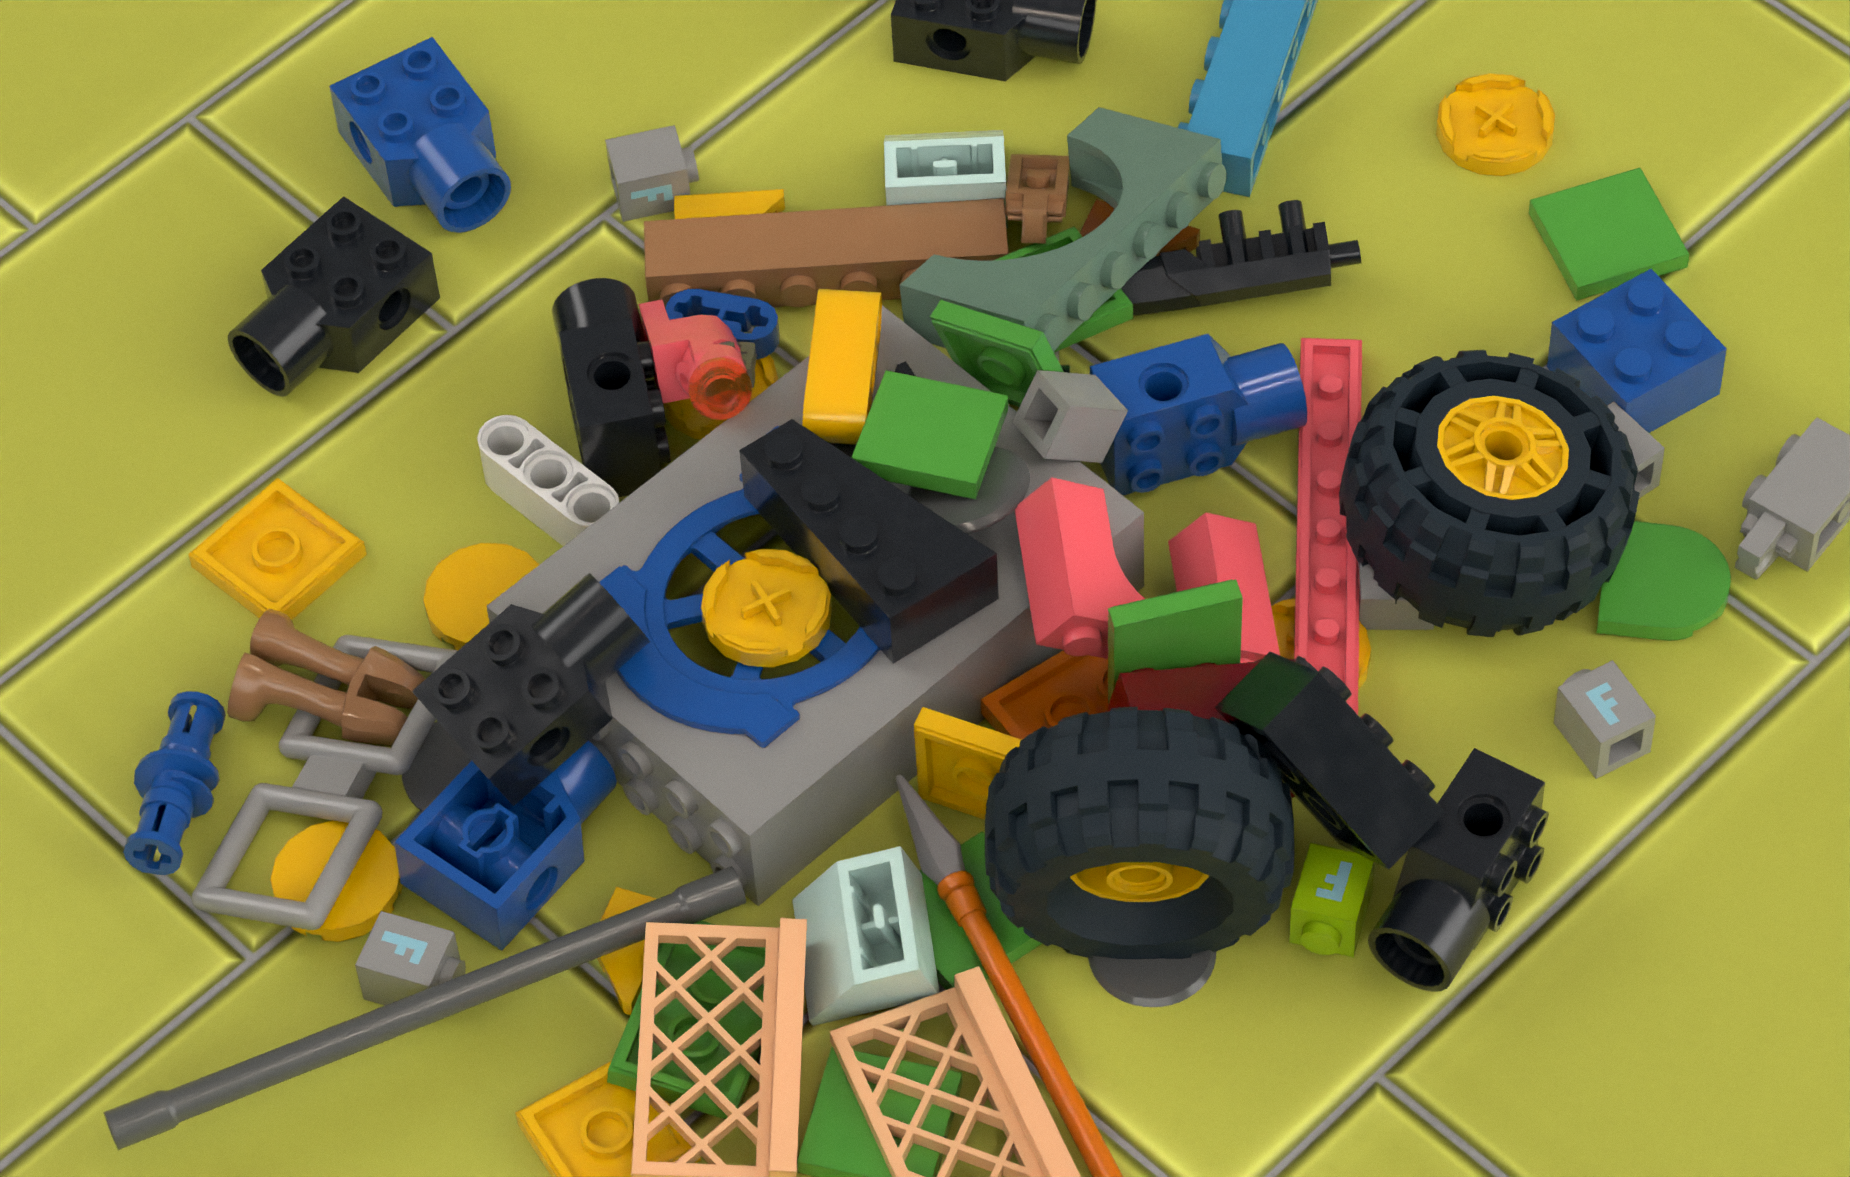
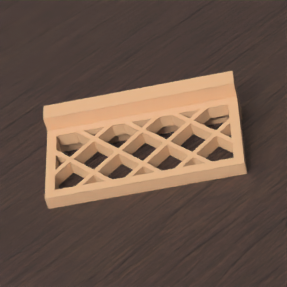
[631,918,807,1177]
[830,966,1081,1177]

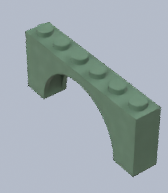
[899,107,1226,352]

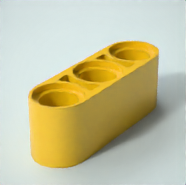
[802,289,882,445]

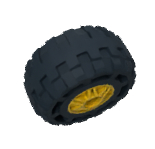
[1339,350,1640,637]
[985,706,1294,959]

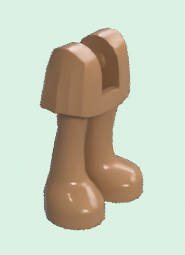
[227,609,425,746]

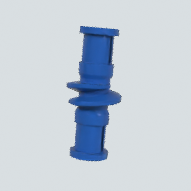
[123,691,226,876]

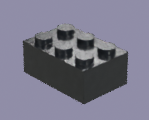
[1214,652,1445,869]

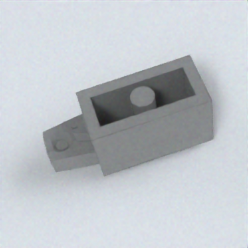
[1735,417,1850,580]

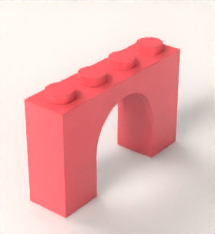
[1015,477,1280,663]

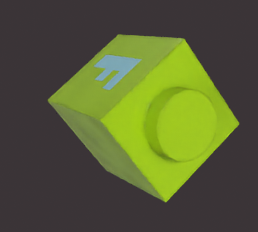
[1289,842,1375,957]

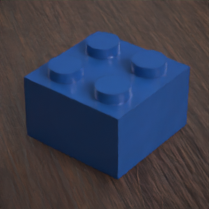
[1547,269,1727,433]

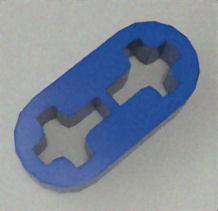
[665,289,780,360]

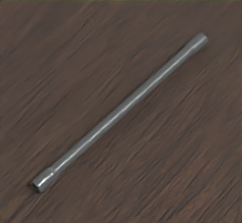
[103,866,746,1150]

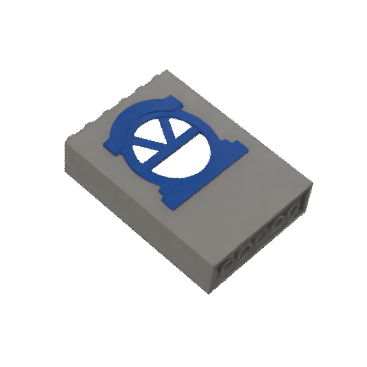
[486,305,1144,906]

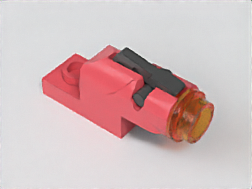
[639,300,757,420]

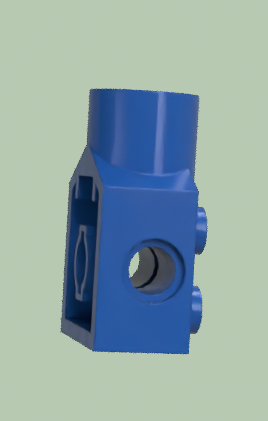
[329,37,511,233]
[1090,334,1307,495]
[394,741,617,951]

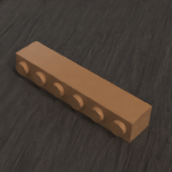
[644,198,1008,308]

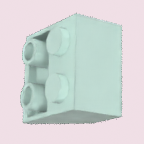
[884,130,1008,228]
[792,846,940,1026]

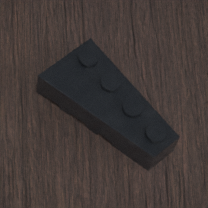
[739,419,999,664]

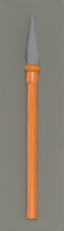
[896,774,1123,1177]

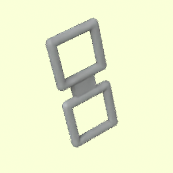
[191,635,457,930]

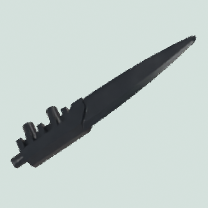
[1121,200,1362,316]

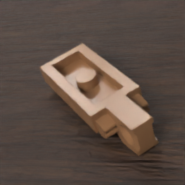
[1005,154,1070,244]

